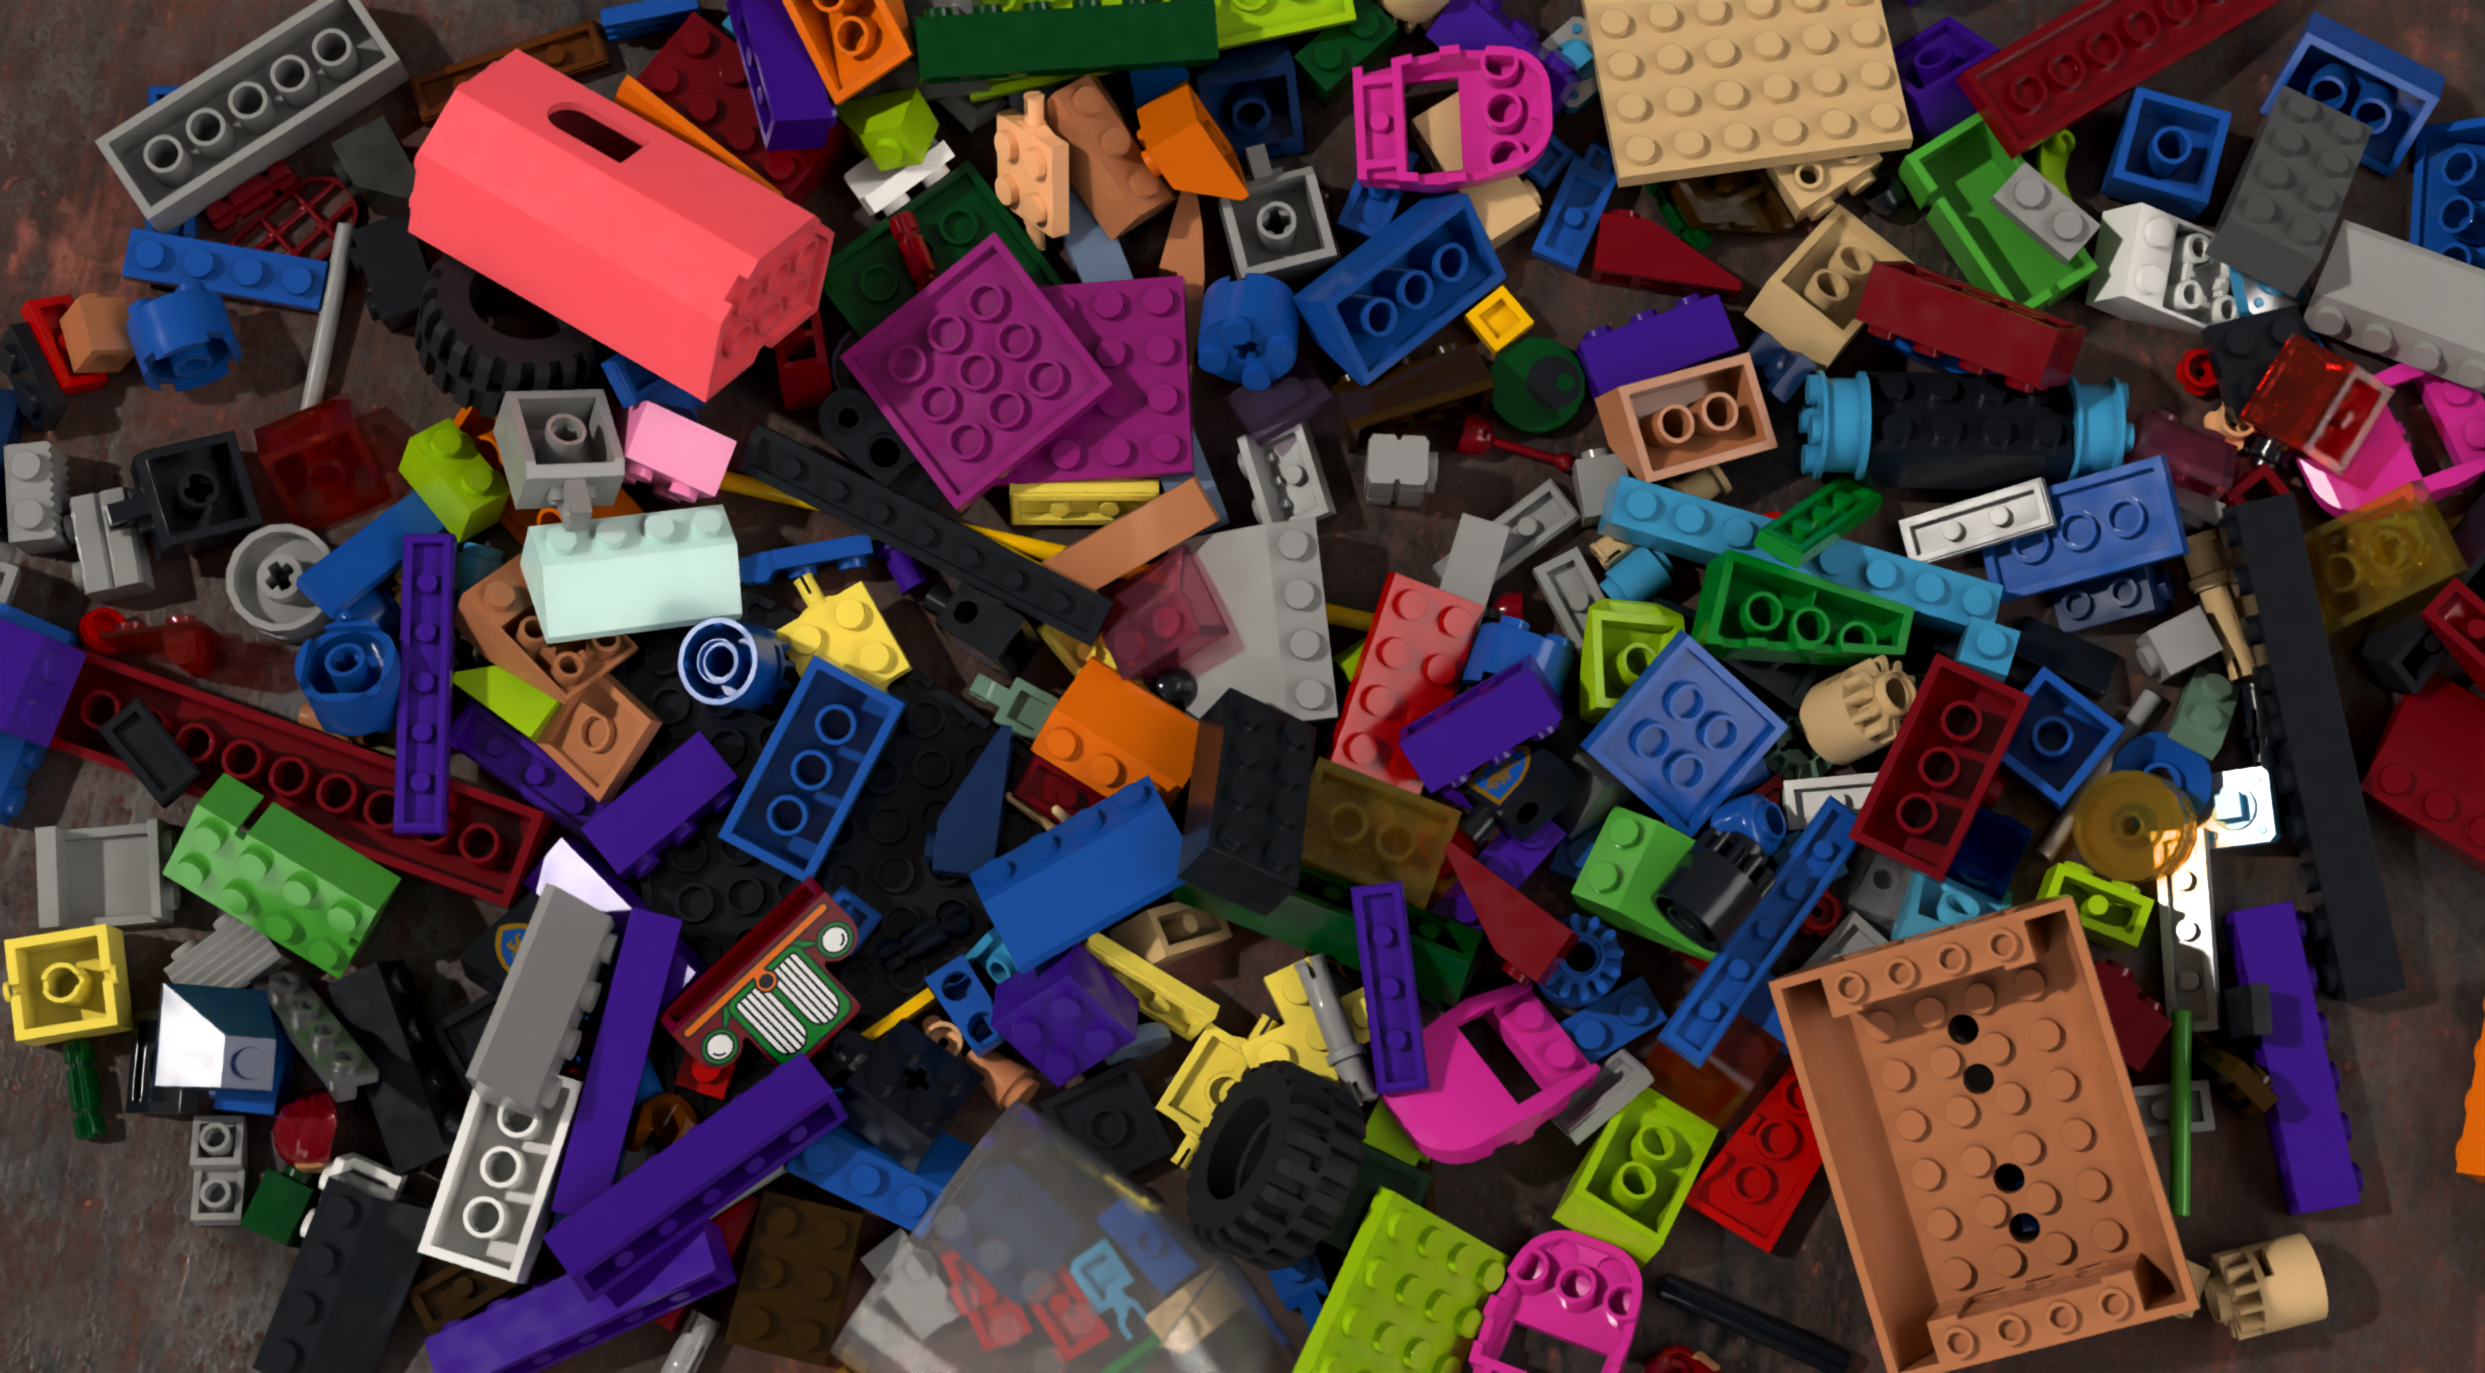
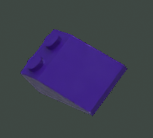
[0,619,87,748]

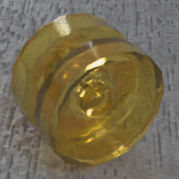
[2073,770,2197,882]

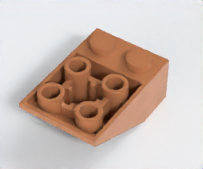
[454,552,639,705]

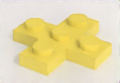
[1239,956,1370,1102]

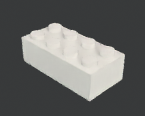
[417,1075,585,1285]

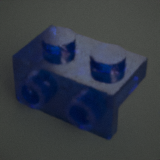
[1947,807,2033,901]

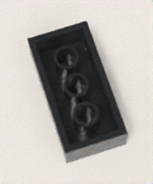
[1177,687,1317,917]

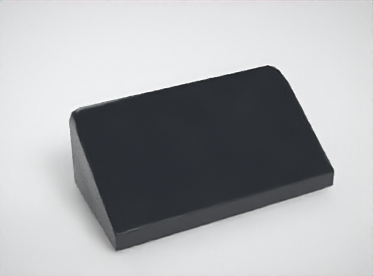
[2012,615,2118,701]

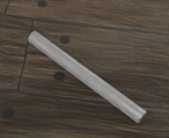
[299,222,357,418]
[2035,689,2161,862]

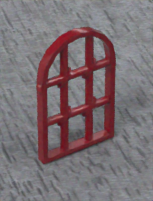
[227,175,360,261]

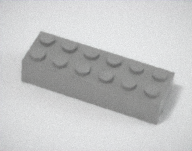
[95,0,410,234]

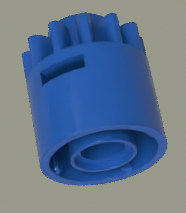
[678,617,796,712]
[1531,913,1624,1010]

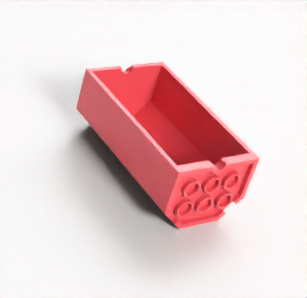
[408,48,835,403]

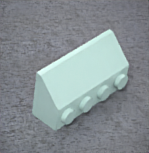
[520,504,742,644]

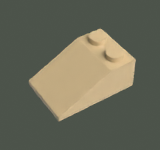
[1744,203,1915,372]

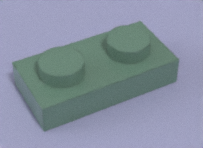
[2167,665,2240,760]

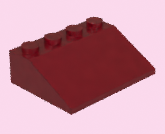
[2357,672,2485,875]

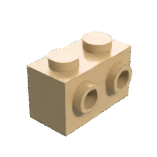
[1764,153,1883,224]

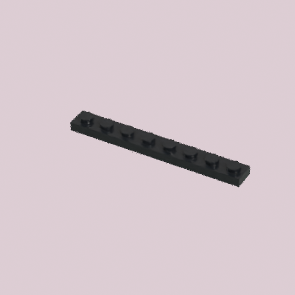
[736,424,1116,647]

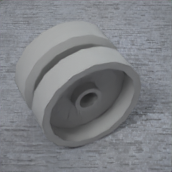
[226,523,333,644]

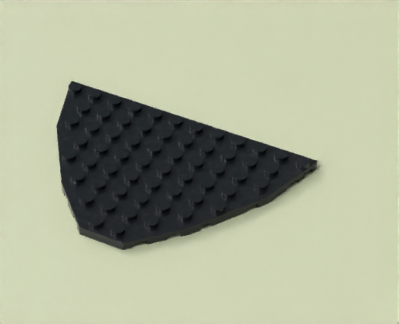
[614,590,1043,1124]

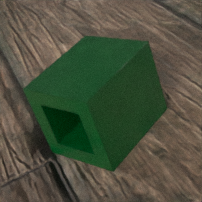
[240,1165,323,1248]

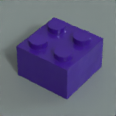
[991,943,1139,1088]

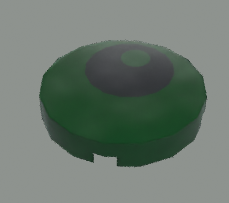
[1489,337,1585,435]

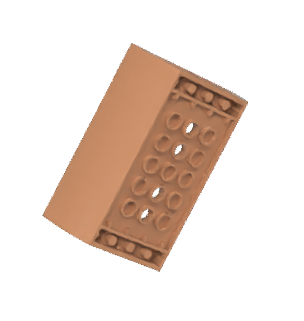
[1768,894,2200,1373]

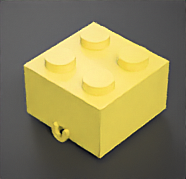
[3,924,134,1047]

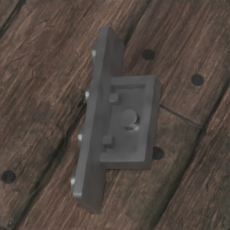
[251,971,379,1103]

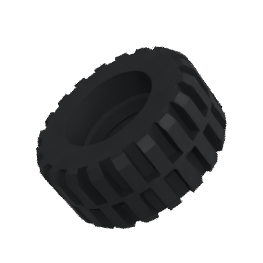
[414,253,610,420]
[1186,1060,1366,1271]

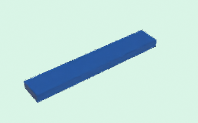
[1657,795,1859,1069]

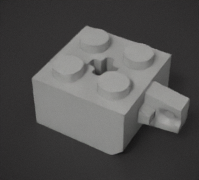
[1216,143,1337,284]
[493,389,625,532]

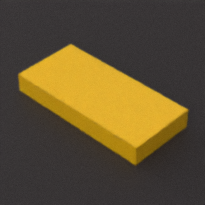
[861,987,939,1043]

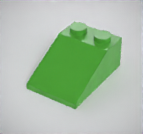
[1571,805,1716,963]

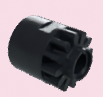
[1651,826,1776,953]

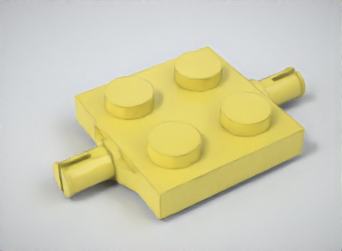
[776,573,913,689]
[1155,1014,1281,1172]

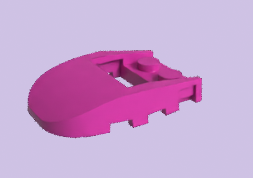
[1352,44,1553,193]
[2292,363,2485,523]
[1381,981,1601,1165]
[1468,1230,1643,1373]

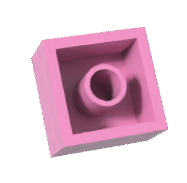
[612,400,737,505]

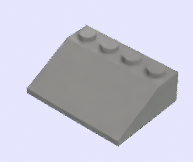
[1167,518,1338,726]

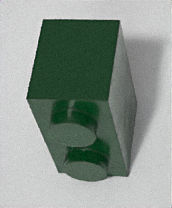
[1293,0,1399,110]

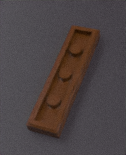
[409,18,612,127]

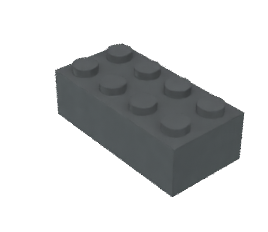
[2204,85,2373,298]

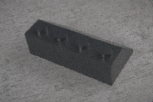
[253,1170,433,1373]

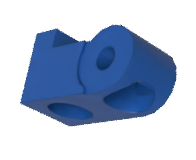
[924,954,1007,1059]

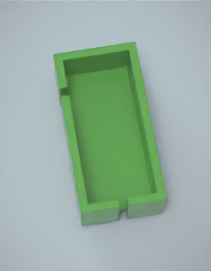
[1896,112,2098,311]
[162,773,402,979]

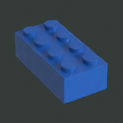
[717,654,909,882]

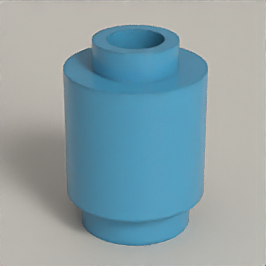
[1598,546,1674,602]

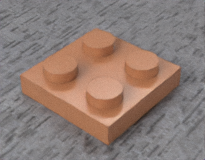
[536,672,663,804]

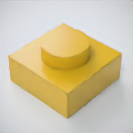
[1464,285,1534,357]

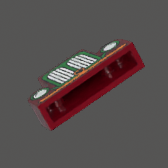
[658,875,860,1070]

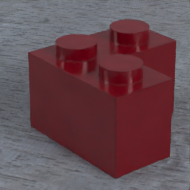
[2094,959,2173,1076]

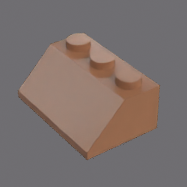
[1044,74,1179,241]
[1595,352,1778,483]

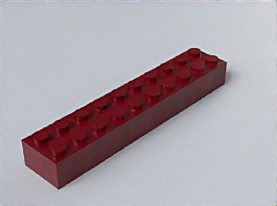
[49,646,555,911]

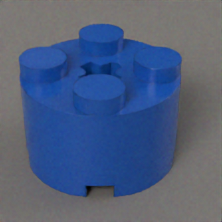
[1197,273,1300,391]
[126,281,242,392]
[1460,615,1575,700]
[294,618,401,736]

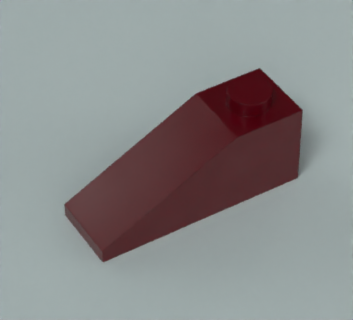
[1589,209,1742,304]
[775,306,833,411]
[2420,576,2485,694]
[1444,841,1580,987]

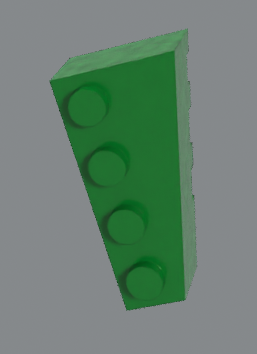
[1691,549,1915,666]

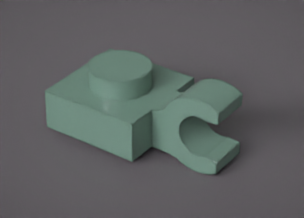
[969,673,1060,744]

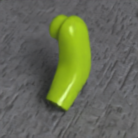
[2033,129,2075,201]

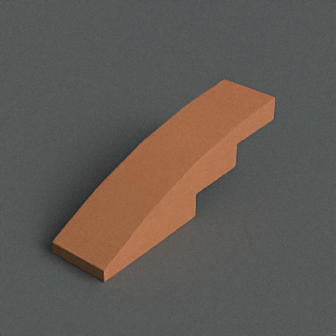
[1159,191,1205,383]
[1040,475,1220,590]

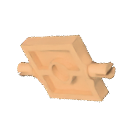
[994,91,1069,252]

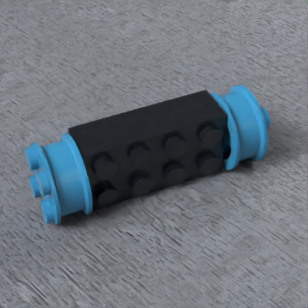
[1798,370,2135,490]

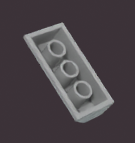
[2303,219,2485,393]
[465,883,621,1120]

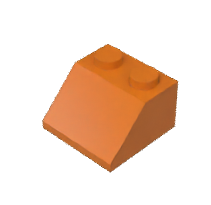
[1136,79,1250,201]

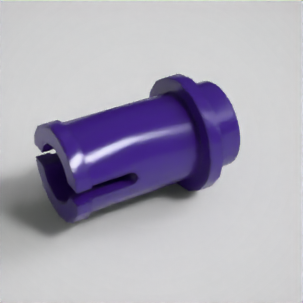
[874,540,930,596]

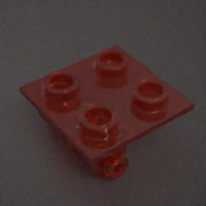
[99,614,226,679]

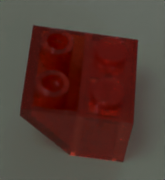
[2238,333,2395,476]

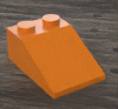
[782,0,916,105]

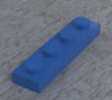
[121,228,329,313]

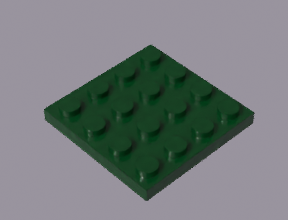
[822,160,1065,340]

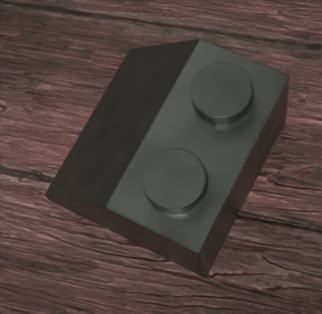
[330,115,416,217]

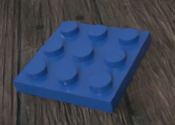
[1580,629,1789,838]

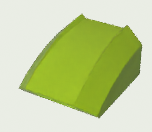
[1579,598,1685,725]

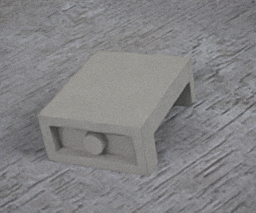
[35,818,181,933]

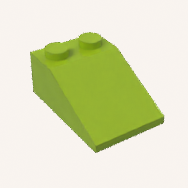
[1552,1087,1719,1271]

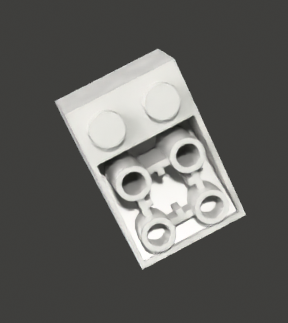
[2085,202,2241,336]

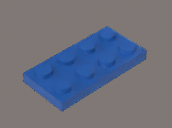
[1981,455,2190,605]

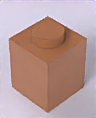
[59,293,135,373]

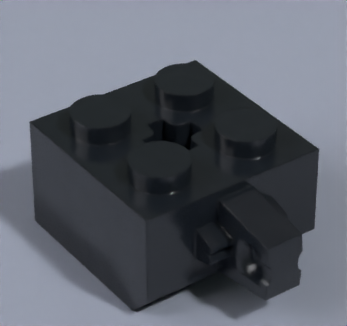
[104,430,263,563]
[827,1018,985,1174]

